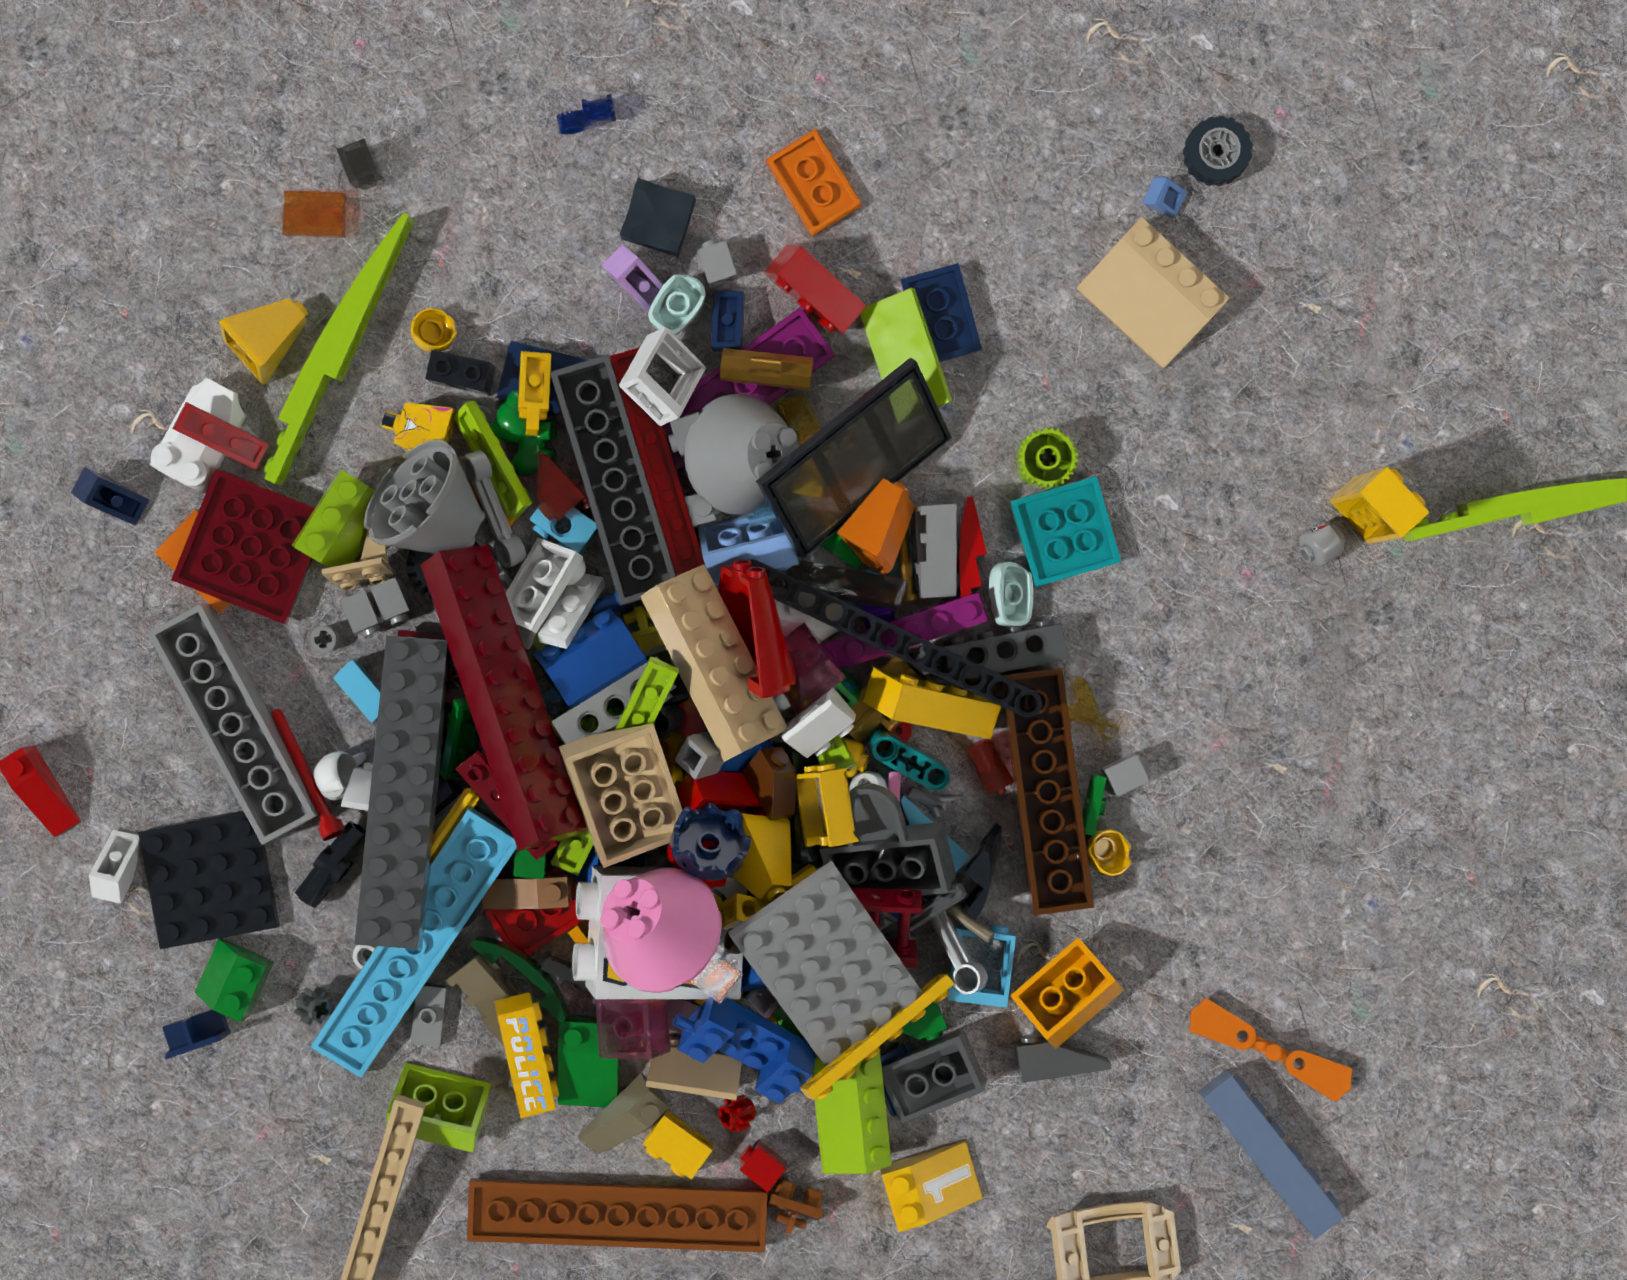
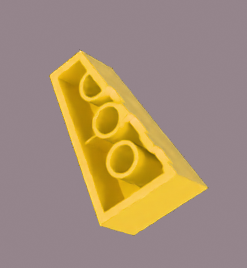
[863,667,1001,739]

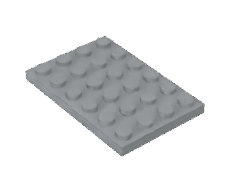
[728,861,923,1066]

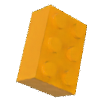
[1010,937,1124,1049]

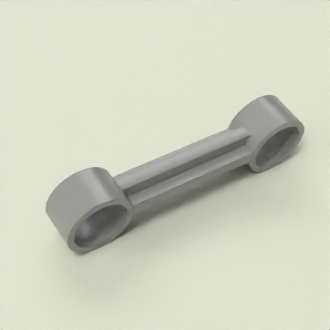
[460,450,526,568]
[922,894,988,995]

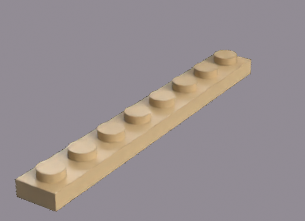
[341,1094,427,1280]

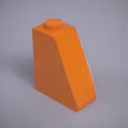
[837,478,915,576]

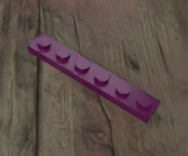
[809,592,989,677]

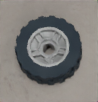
[1183,115,1253,186]

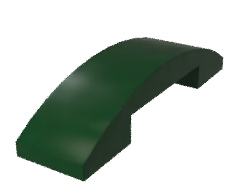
[470,936,569,1023]

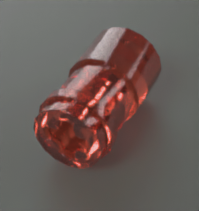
[965,738,1014,795]

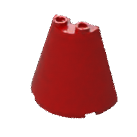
[718,560,796,699]

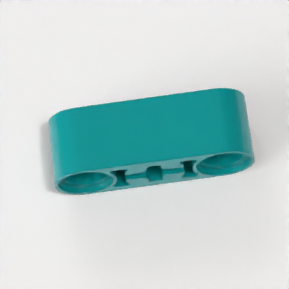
[868,729,950,791]

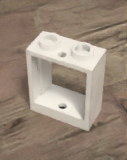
[619,327,706,426]

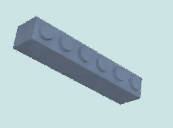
[1198,1070,1343,1239]

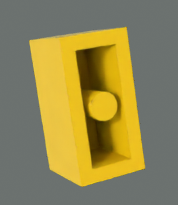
[643,1110,714,1180]

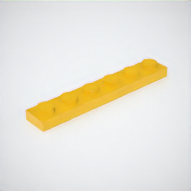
[800,974,954,1100]

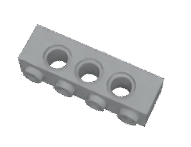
[551,656,676,745]

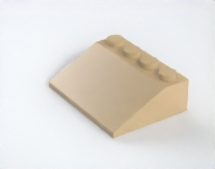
[1076,216,1230,369]
[559,723,683,868]

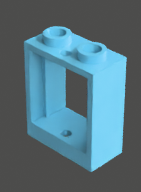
[946,925,1016,1008]

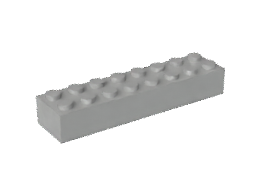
[147,604,318,845]

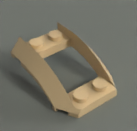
[1046,1201,1181,1280]

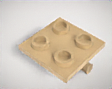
[321,529,396,591]

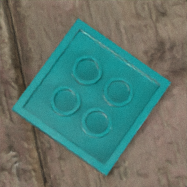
[1010,476,1122,587]

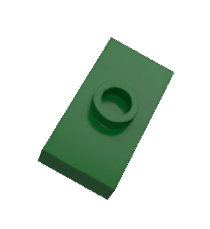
[1082,774,1107,836]

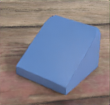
[1143,177,1188,218]

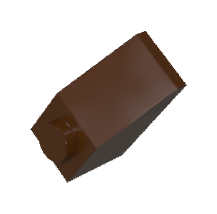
[742,747,796,820]

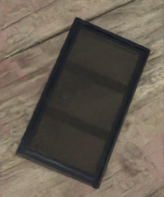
[756,357,952,560]

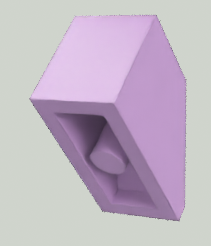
[601,245,663,313]

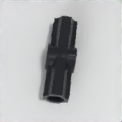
[295,821,366,908]

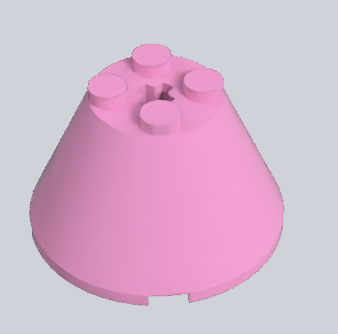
[601,868,722,993]

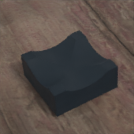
[620,178,696,257]

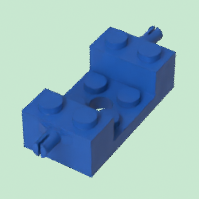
[673,991,816,1104]

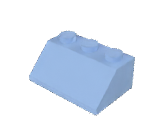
[698,509,799,585]

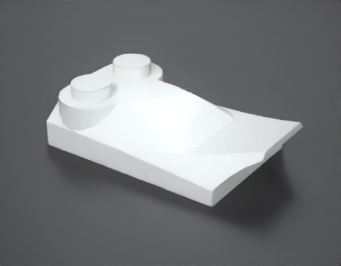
[149,377,247,493]
[506,538,586,650]

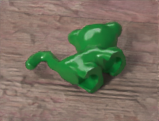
[489,390,557,477]

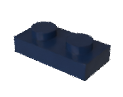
[711,291,745,352]

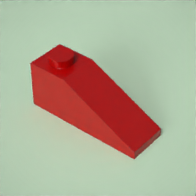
[0,746,81,837]

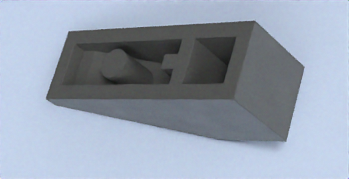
[1014,1034,1112,1083]

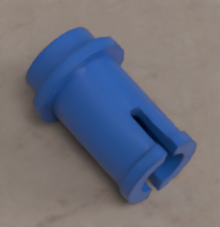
[591,589,630,616]

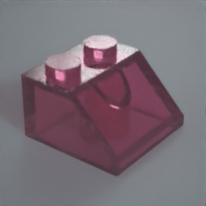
[784,622,846,714]
[595,999,670,1059]

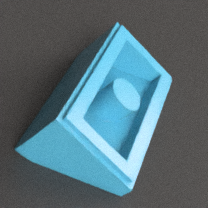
[333,659,381,723]

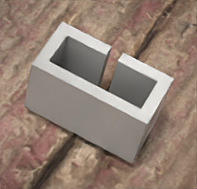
[340,577,415,637]

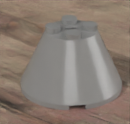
[684,394,800,515]
[364,439,485,554]

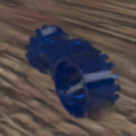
[556,94,616,135]

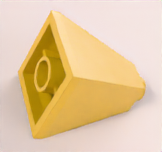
[219,298,308,385]
[732,813,792,903]

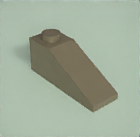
[577,1073,670,1154]

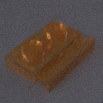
[283,191,346,238]

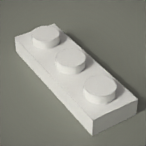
[538,573,605,649]

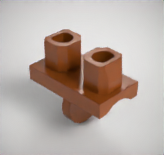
[767,1180,824,1235]

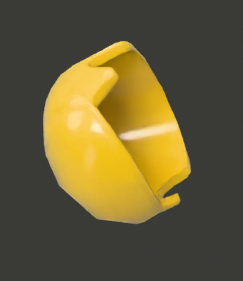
[410,308,457,353]
[1086,828,1132,876]

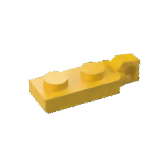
[518,351,551,436]

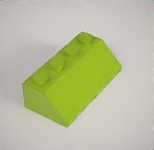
[812,1051,892,1174]

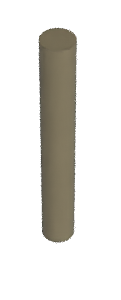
[922,894,995,943]

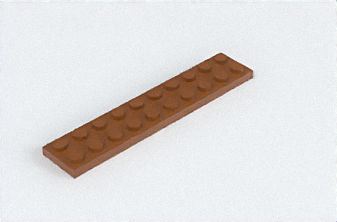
[467,1178,768,1252]

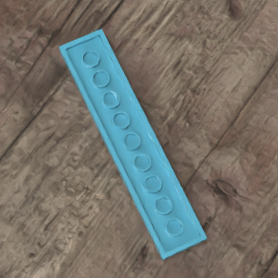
[310,807,517,1078]

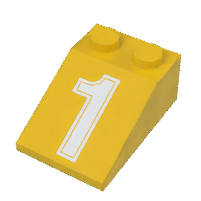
[881,1140,983,1232]

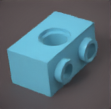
[529,491,598,555]

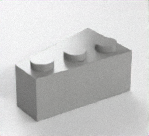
[910,504,960,599]

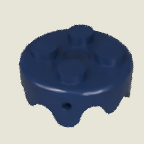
[670,803,751,881]

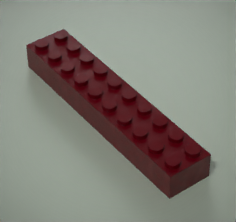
[421,545,587,852]

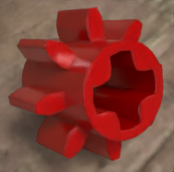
[719,1094,756,1133]

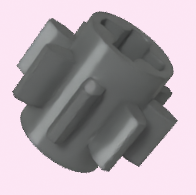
[294,986,333,1025]

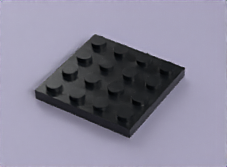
[138,812,280,949]

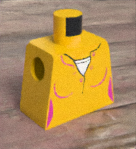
[382,403,458,451]

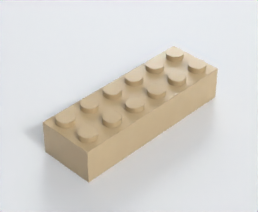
[640,564,788,762]

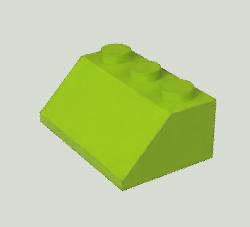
[292,469,376,568]
[386,1062,492,1153]

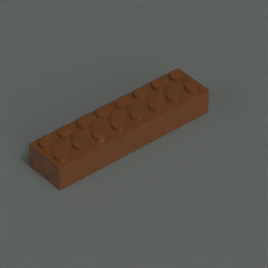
[1000,668,1094,916]

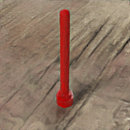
[271,709,346,841]

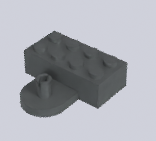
[820,783,956,896]

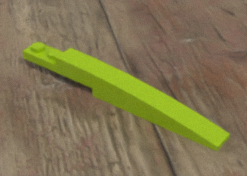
[264,212,415,486]
[1404,478,1627,542]

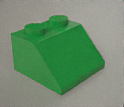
[194,938,274,1022]

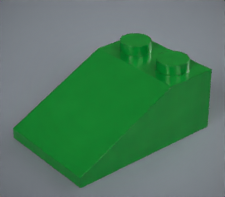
[558,1015,623,1108]

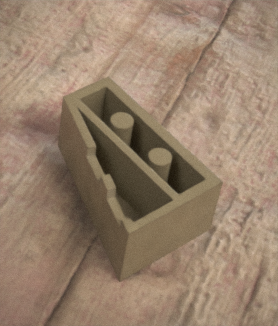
[446,953,519,1046]

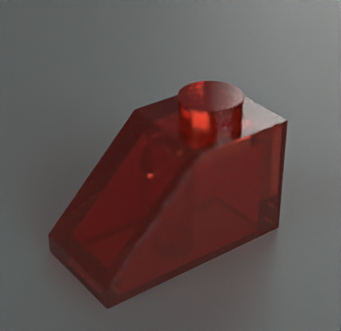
[537,452,586,522]

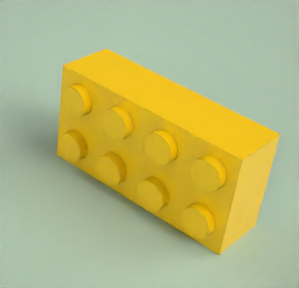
[1328,466,1430,544]

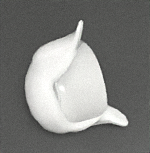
[314,751,367,801]

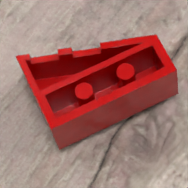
[764,245,866,334]

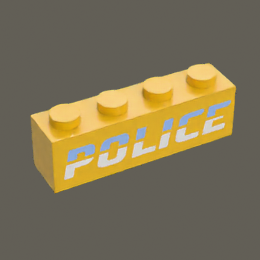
[494,992,559,1118]

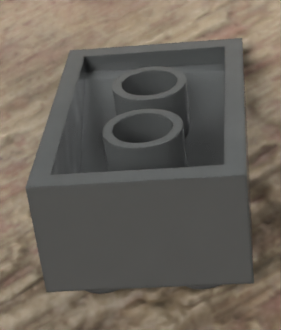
[882,1027,987,1124]

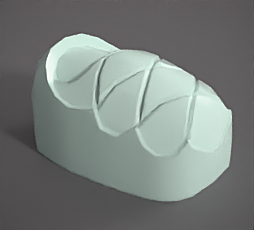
[648,275,706,336]
[989,562,1033,626]

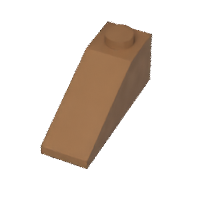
[482,873,573,909]

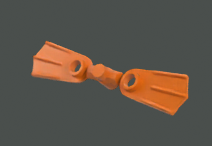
[1189,998,1353,1102]

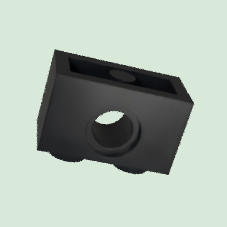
[425,350,496,396]

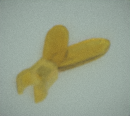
[1067,677,1118,740]

